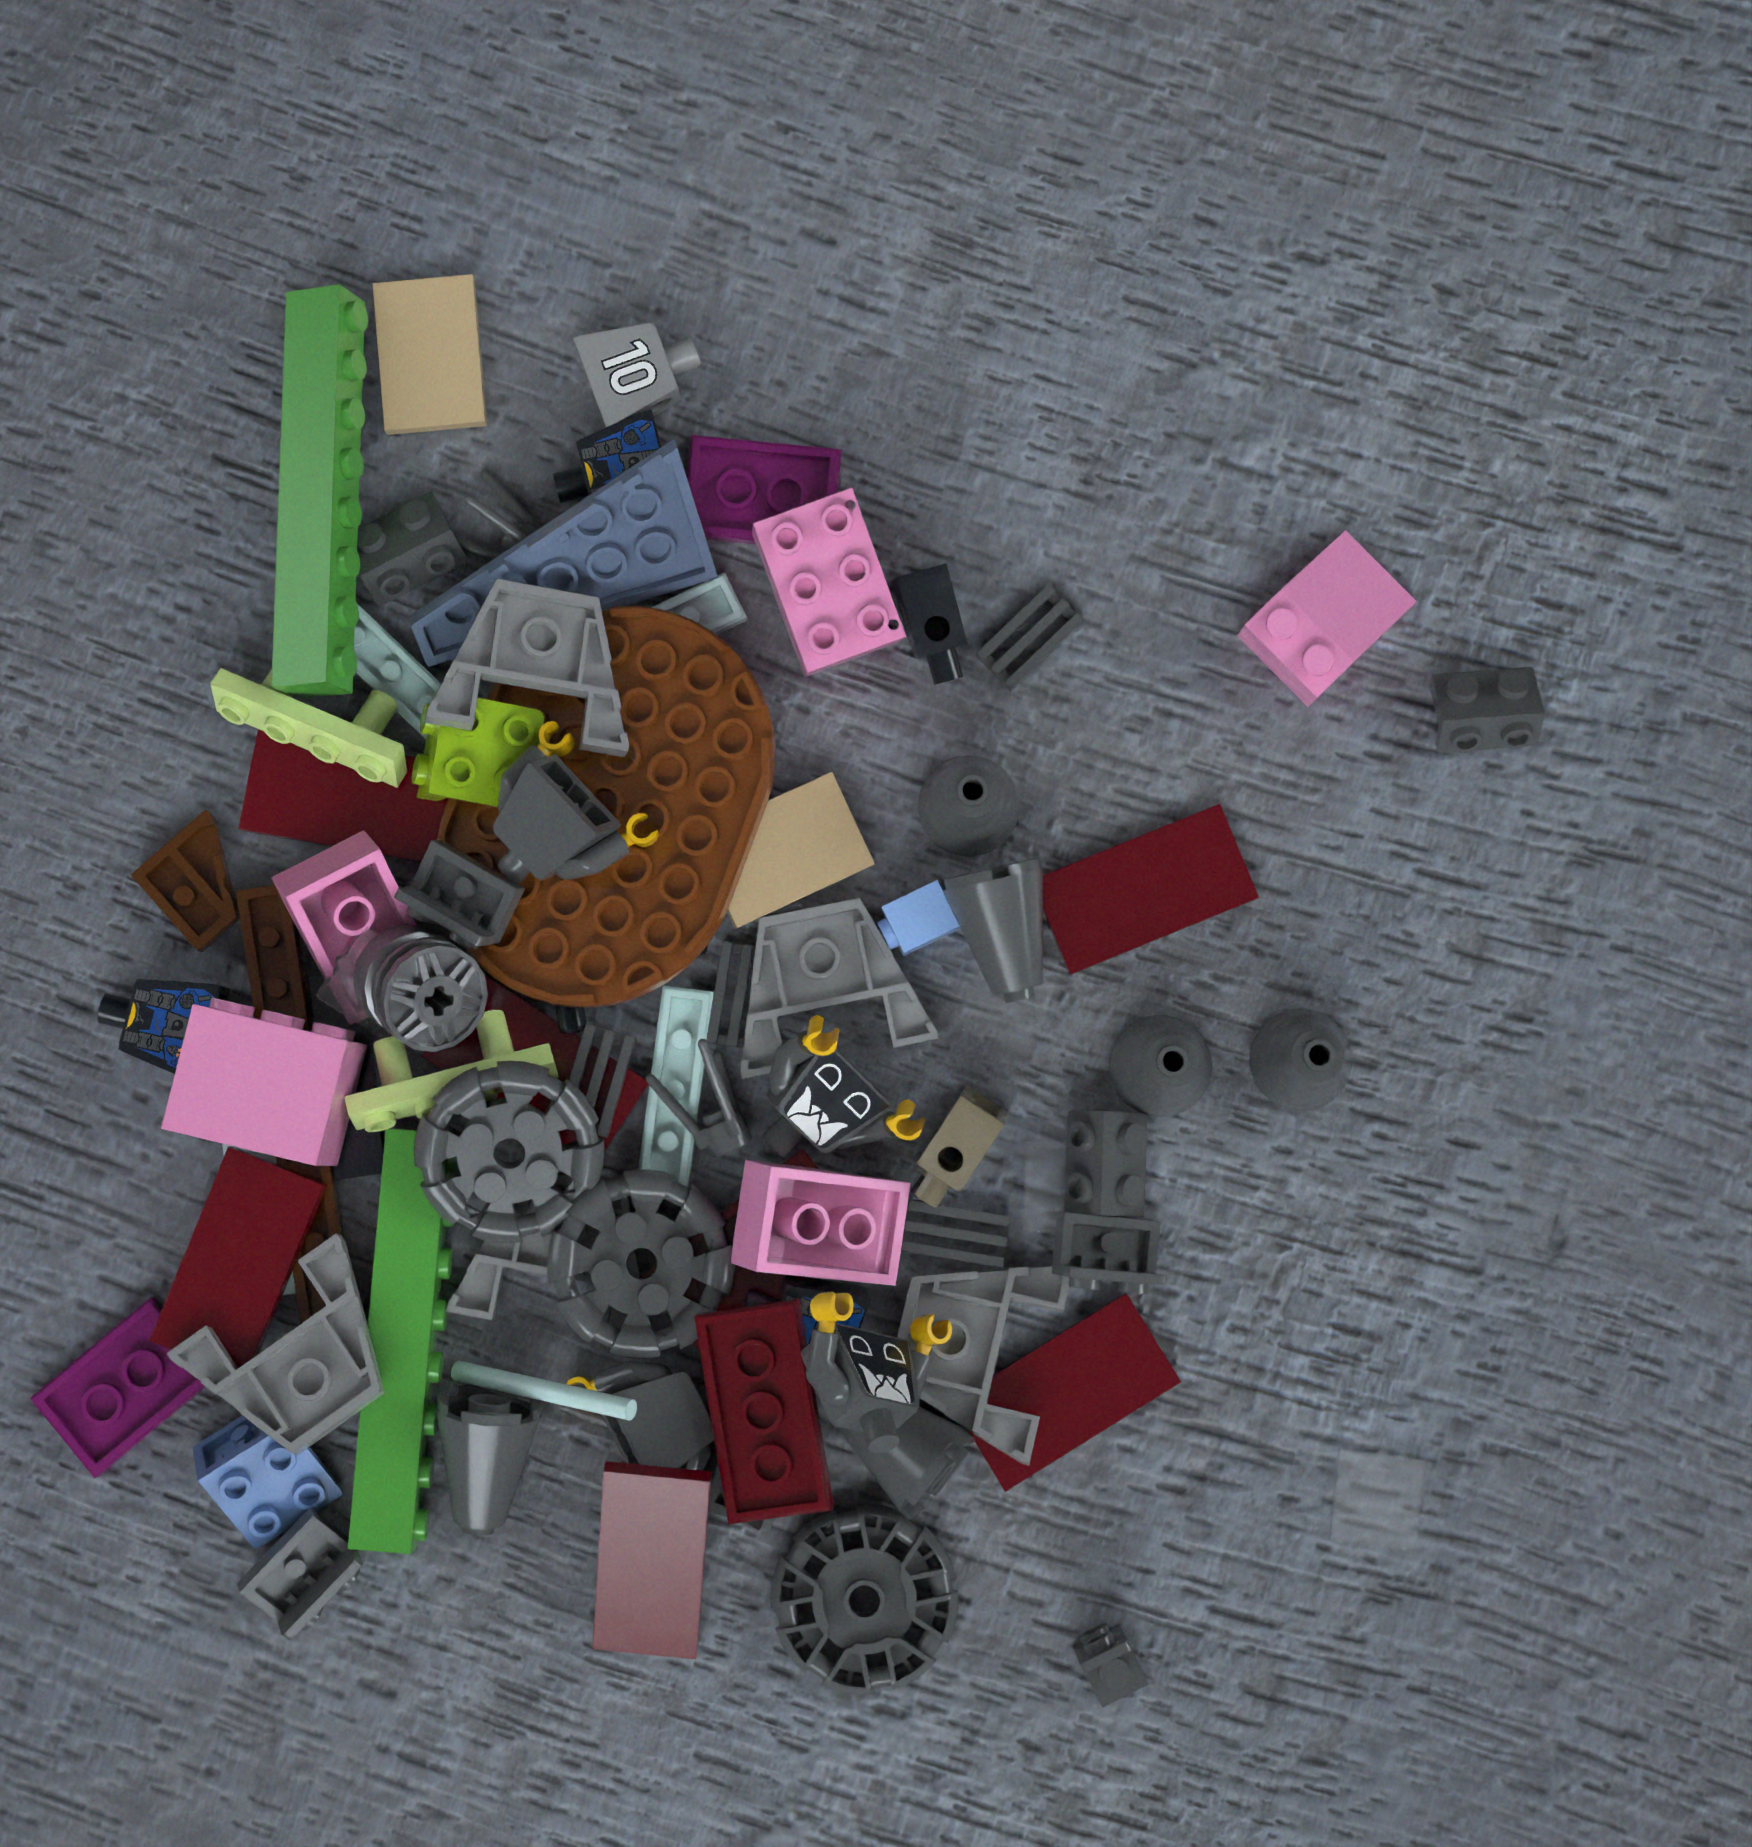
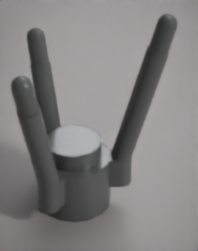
[455,470,544,560]
[645,1039,752,1157]

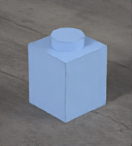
[877,880,960,957]

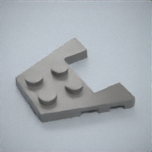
[424,579,629,757]
[740,898,939,1079]
[446,1173,640,1329]
[167,1233,385,1455]
[897,1266,1070,1466]

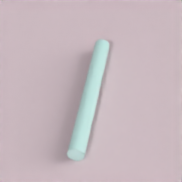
[451,1360,637,1421]

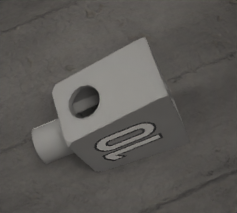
[573,323,702,428]

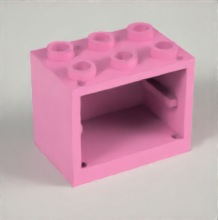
[752,488,906,677]
[161,998,368,1166]

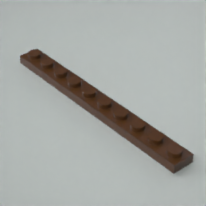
[236,884,345,1324]

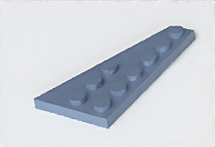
[410,438,718,667]

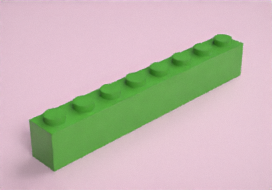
[271,284,368,699]
[348,1129,459,1554]

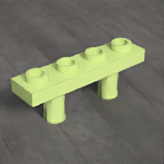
[210,668,407,788]
[344,1010,559,1132]

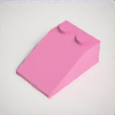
[1237,530,1417,707]
[271,830,416,1025]
[731,1160,911,1286]

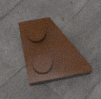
[131,809,240,952]

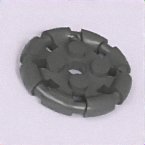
[414,1060,605,1243]
[547,1169,735,1359]
[770,1504,959,1695]

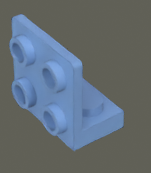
[192,1415,342,1548]

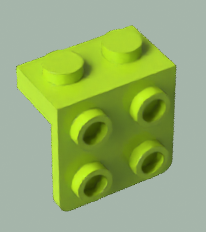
[412,697,544,807]

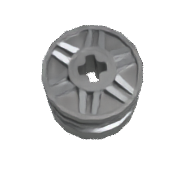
[353,923,488,1052]

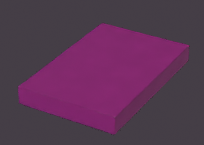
[687,435,842,545]
[30,1297,206,1479]

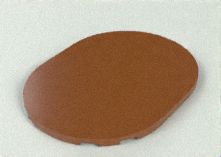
[437,606,776,1007]

